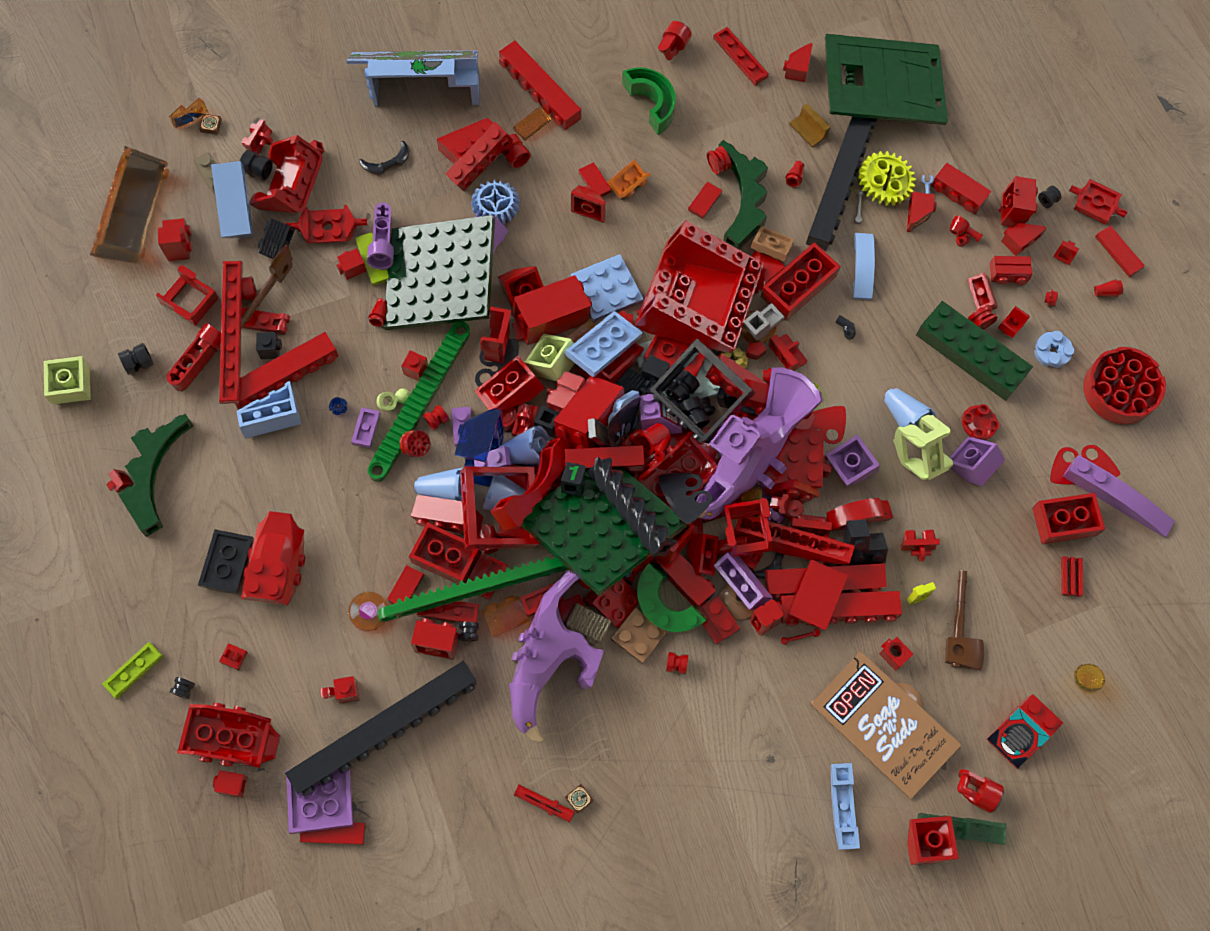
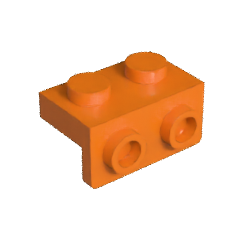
[607,159,651,199]

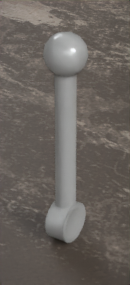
[855,190,864,224]

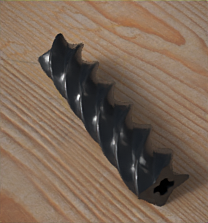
[587,457,677,557]

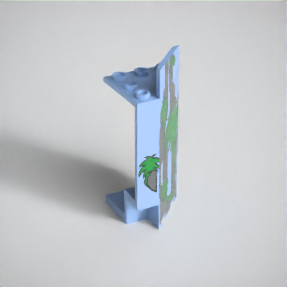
[346,50,479,107]

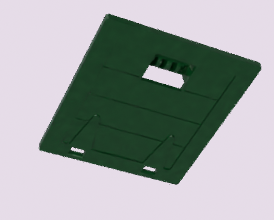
[825,34,948,125]

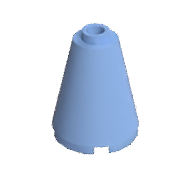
[884,388,936,427]
[499,426,550,464]
[414,468,463,501]
[483,476,526,510]

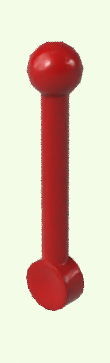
[781,629,821,645]

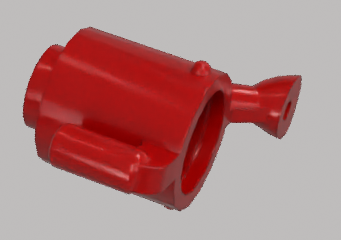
[629,423,671,462]

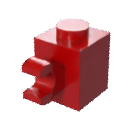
[320,676,359,704]

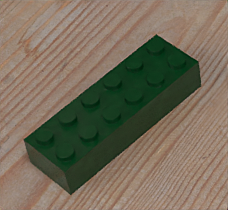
[916,300,1033,401]

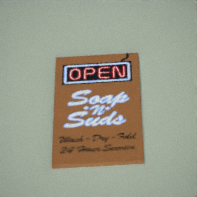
[811,651,961,799]

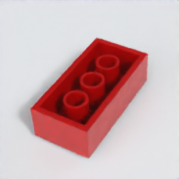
[760,242,841,321]

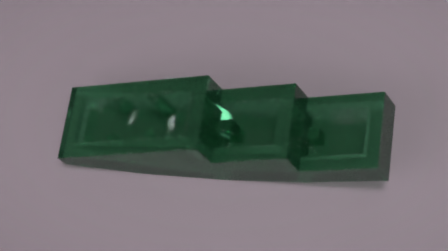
[918,813,1006,845]

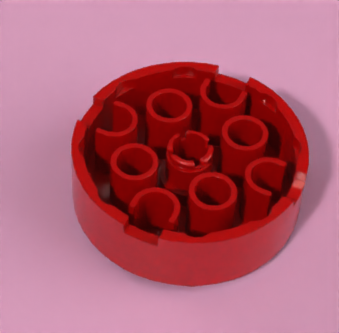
[1083,347,1166,424]

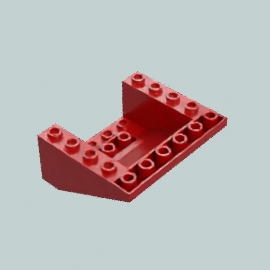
[634,220,764,353]

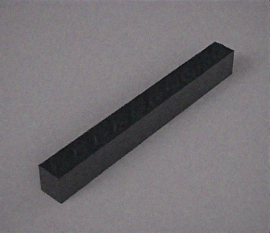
[806,116,877,251]
[285,660,477,797]

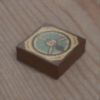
[199,114,222,134]
[565,784,594,814]

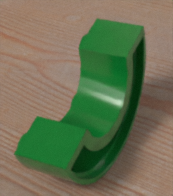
[622,67,676,135]
[637,563,708,632]

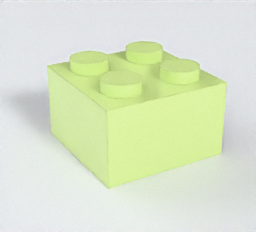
[524,334,574,381]
[44,356,91,405]

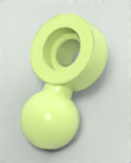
[377,388,410,411]

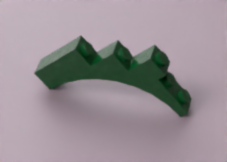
[718,140,768,250]
[118,413,194,537]

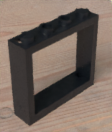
[650,339,756,444]

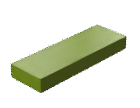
[355,232,389,286]
[102,642,164,699]

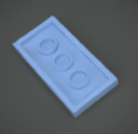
[565,311,643,377]

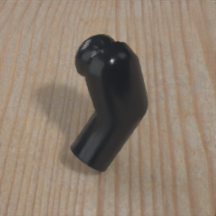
[835,315,856,340]

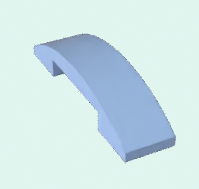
[853,233,875,300]
[831,763,860,850]

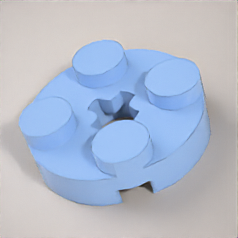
[1034,331,1074,368]

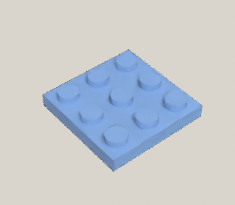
[571,254,643,322]

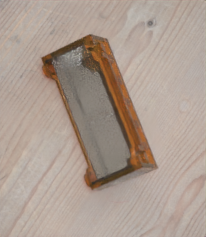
[90,146,169,263]

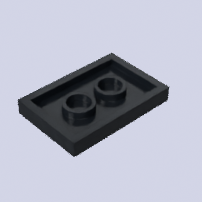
[198,529,254,595]

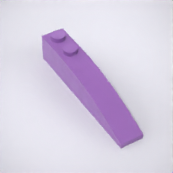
[1063,455,1175,538]

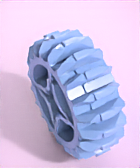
[471,179,520,225]

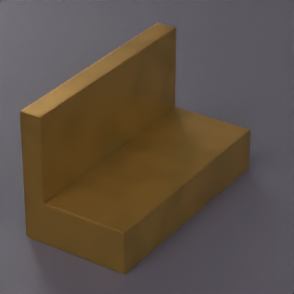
[789,103,831,148]

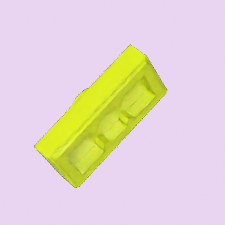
[907,582,936,605]

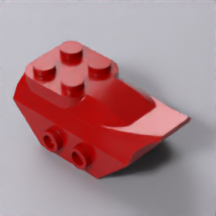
[636,433,717,509]
[241,511,306,606]
[177,702,280,768]

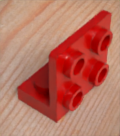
[583,578,639,628]

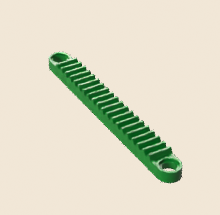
[368,322,470,482]
[377,556,569,622]

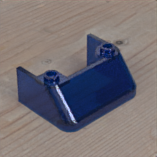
[455,408,504,487]

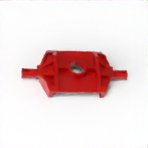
[286,205,368,244]

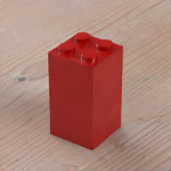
[512,275,592,346]
[553,376,624,449]

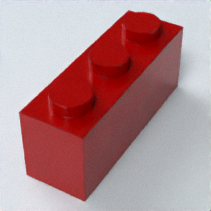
[931,163,992,215]

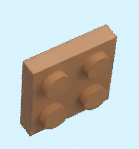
[750,226,795,261]
[611,608,667,664]

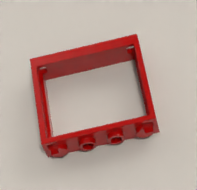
[460,466,540,549]

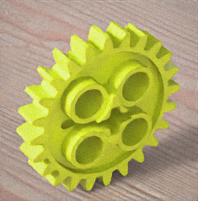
[858,151,916,206]

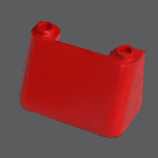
[249,135,323,213]

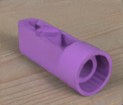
[367,203,394,270]

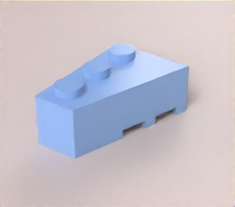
[236,381,301,439]

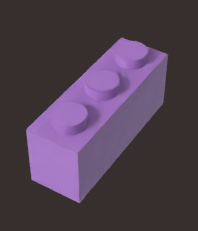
[714,552,773,610]

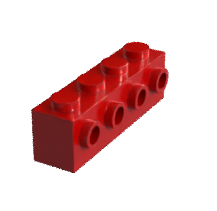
[445,122,513,191]

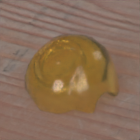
[1073,663,1106,694]

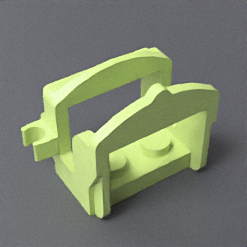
[893,415,953,480]

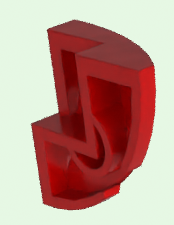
[751,250,785,294]

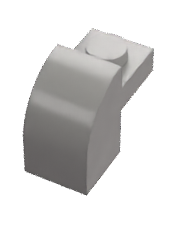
[743,303,784,340]

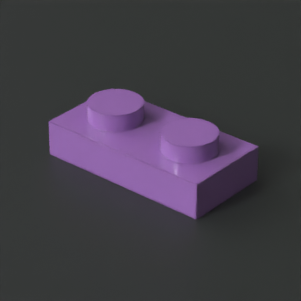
[351,407,381,449]
[451,407,474,446]
[474,446,511,467]

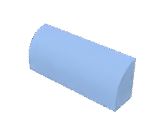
[211,161,254,239]

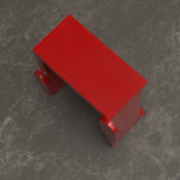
[156,265,218,326]
[480,307,512,363]
[724,498,772,557]

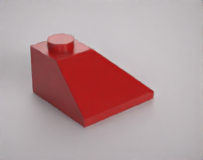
[571,185,606,223]
[497,266,544,310]
[907,816,959,866]

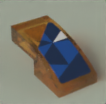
[169,98,208,128]

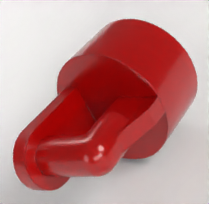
[658,21,692,61]
[957,769,1004,813]

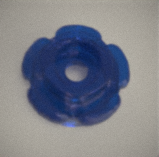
[329,397,347,415]

